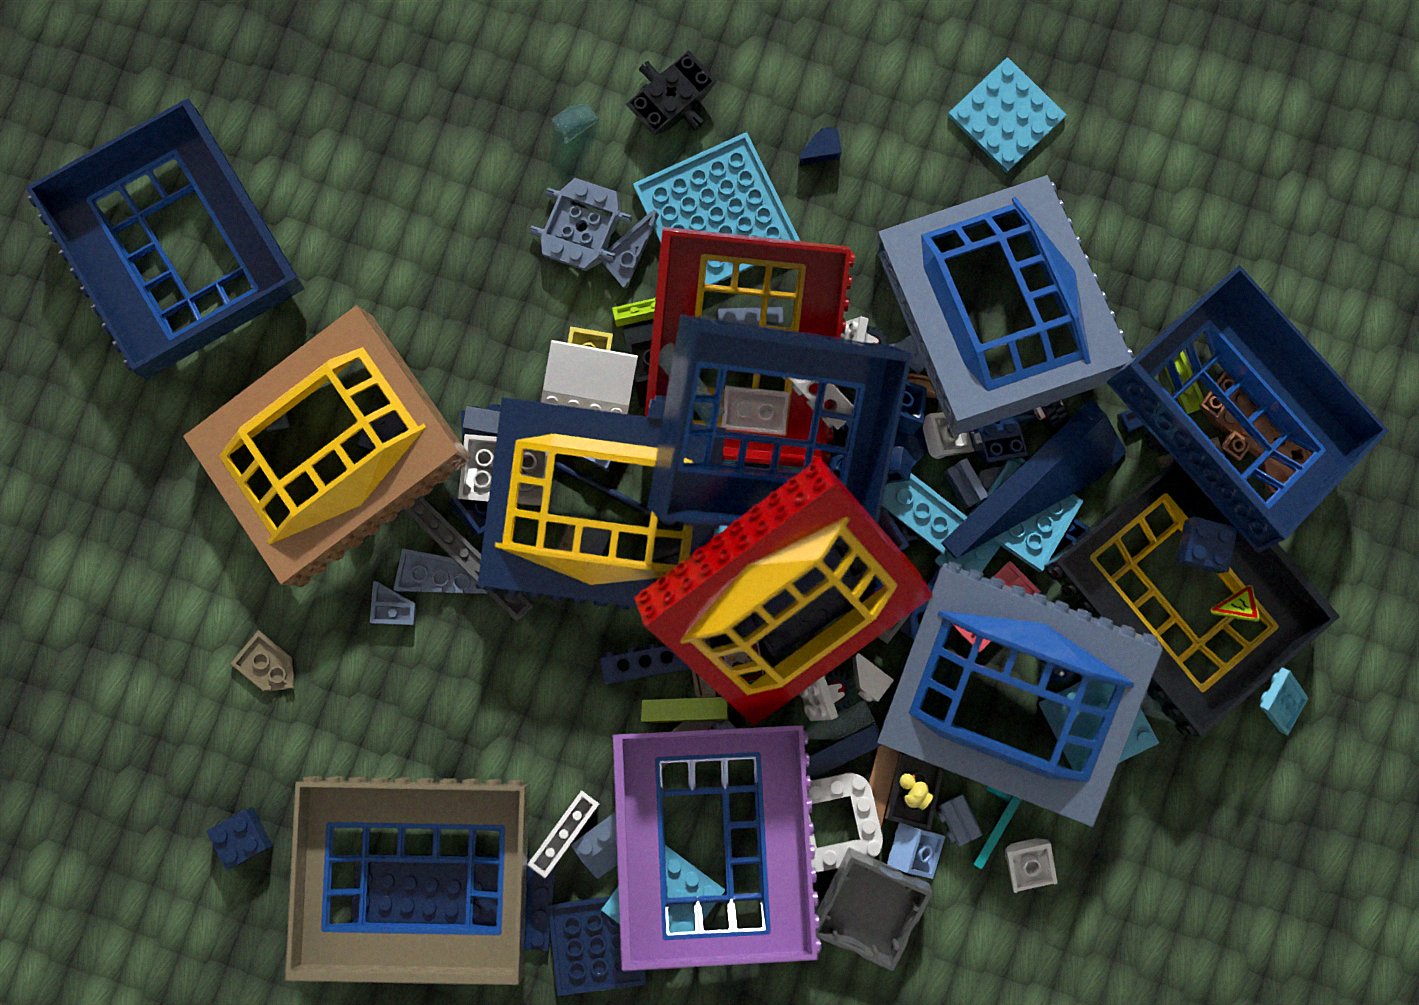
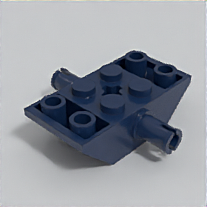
[965,375,1036,463]

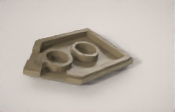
[230,630,294,692]

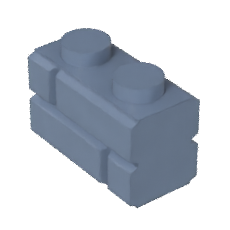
[936,793,982,846]

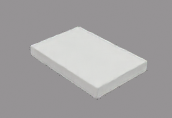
[721,386,790,436]

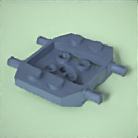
[529,178,633,271]

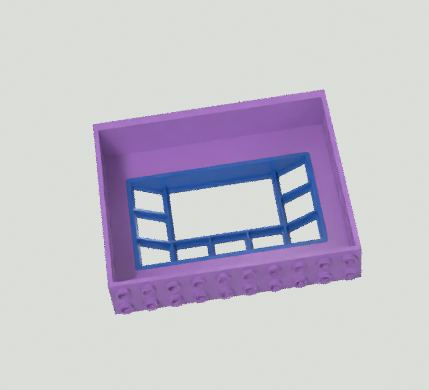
[613,726,821,970]

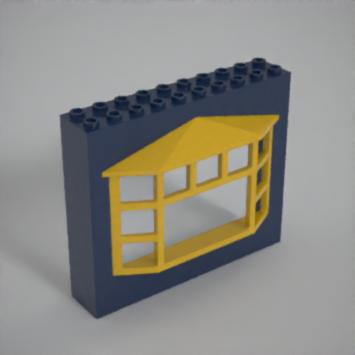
[477,397,726,611]

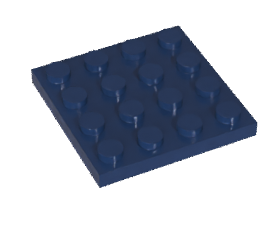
[548,896,646,996]

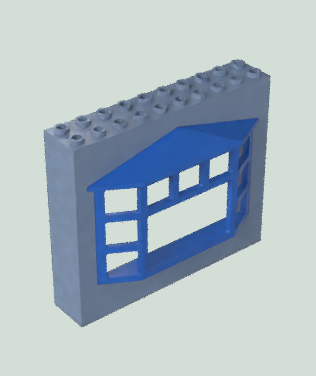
[877,175,1133,436]
[877,561,1162,827]

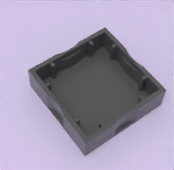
[815,847,933,971]

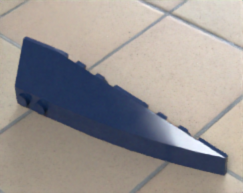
[941,399,1126,559]

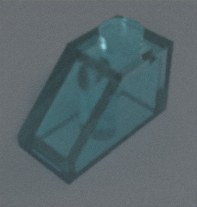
[551,103,599,144]

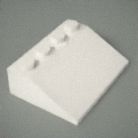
[541,340,638,414]
[458,434,548,506]

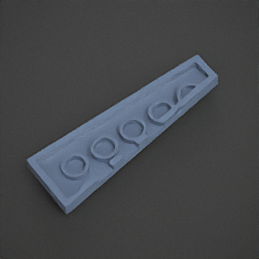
[393,548,527,595]

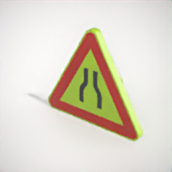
[1211,585,1260,621]

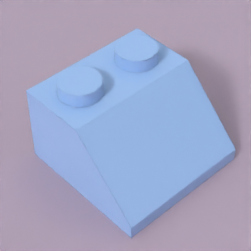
[887,823,945,879]

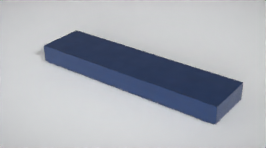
[806,723,882,780]

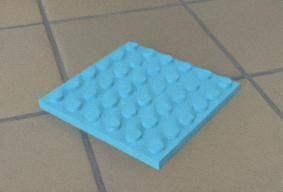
[633,132,800,285]

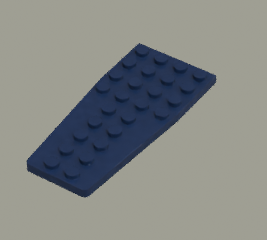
[351,854,557,951]

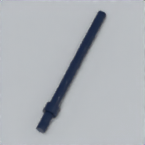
[554,460,667,526]

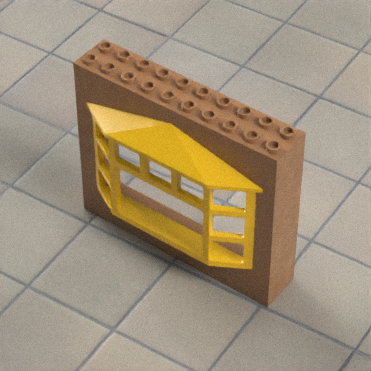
[183,305,471,587]

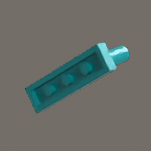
[973,786,1022,869]

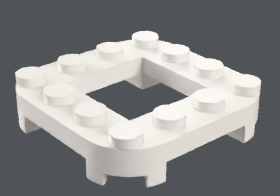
[807,772,883,872]

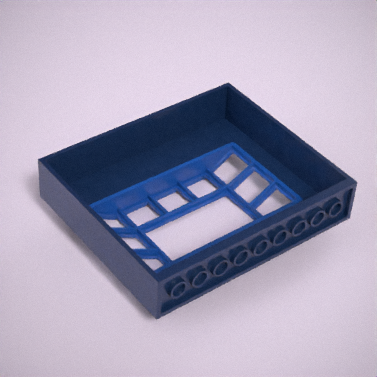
[26,98,305,380]
[1106,265,1389,553]
[648,315,912,541]

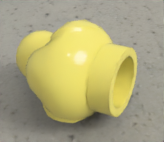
[900,774,933,810]

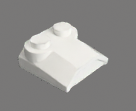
[922,412,974,459]
[1005,838,1058,893]

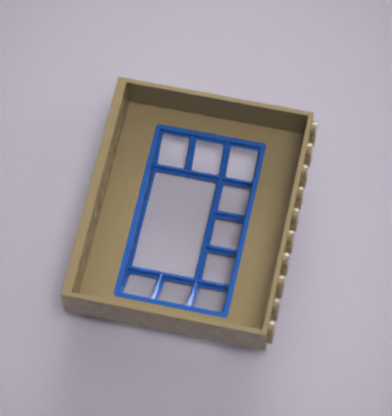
[285,776,530,985]

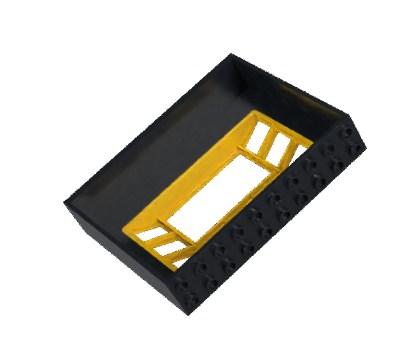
[1044,458,1340,737]

